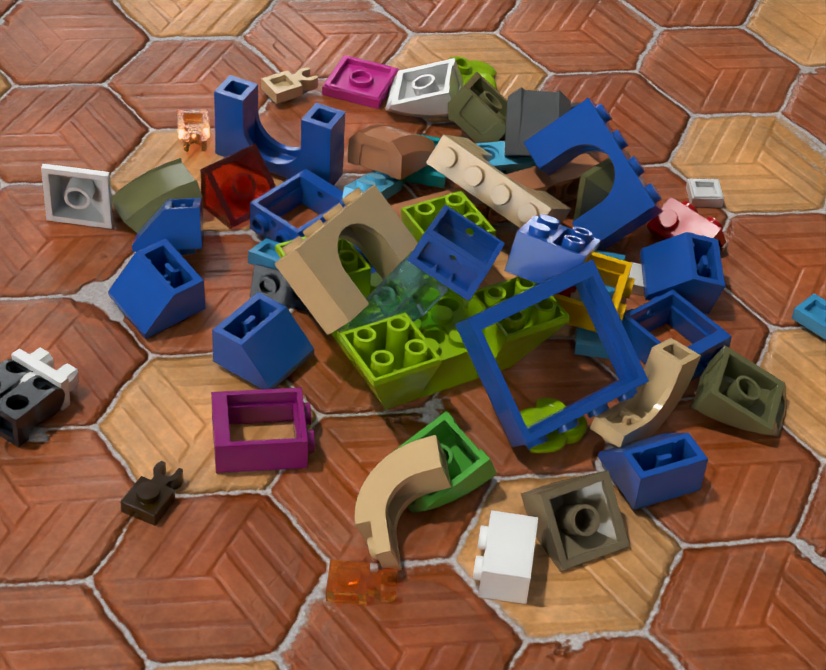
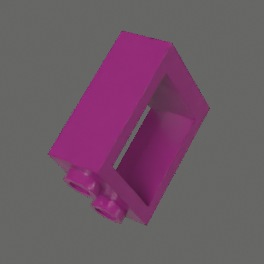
[211,387,315,473]

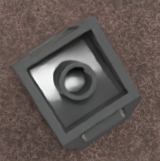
[504,87,571,158]

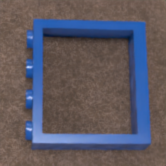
[455,260,649,449]

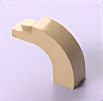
[590,338,701,448]
[355,435,451,574]

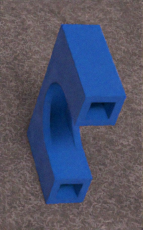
[214,75,345,186]
[523,98,663,251]

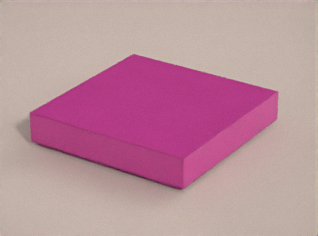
[322,55,399,109]

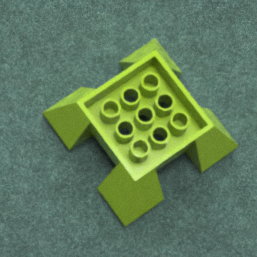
[275,191,570,410]

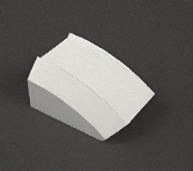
[385,58,463,118]

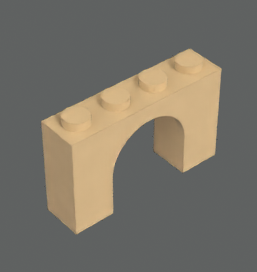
[426,134,571,228]
[274,184,418,335]

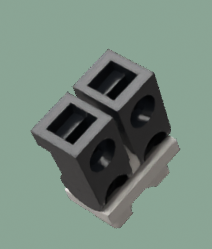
[0,347,79,448]

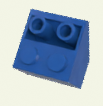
[132,198,204,255]
[504,214,601,284]
[640,232,725,314]
[108,238,206,339]
[212,292,314,389]
[598,433,708,510]

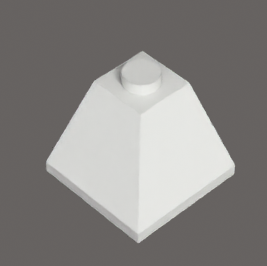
[41,164,113,229]

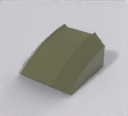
[448,72,507,143]
[111,158,203,233]
[690,346,787,436]

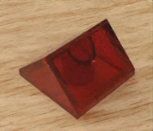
[200,144,276,229]

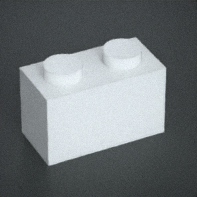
[473,510,538,604]

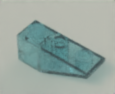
[337,251,448,333]

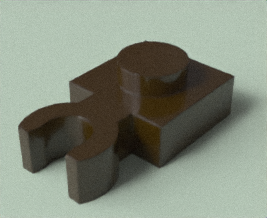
[120,461,183,526]

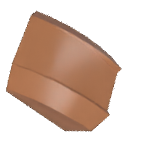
[348,124,435,180]

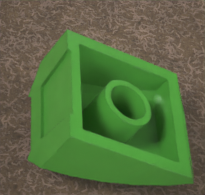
[387,411,497,513]

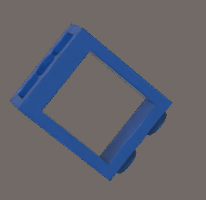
[250,169,345,243]
[407,204,505,301]
[622,290,732,381]

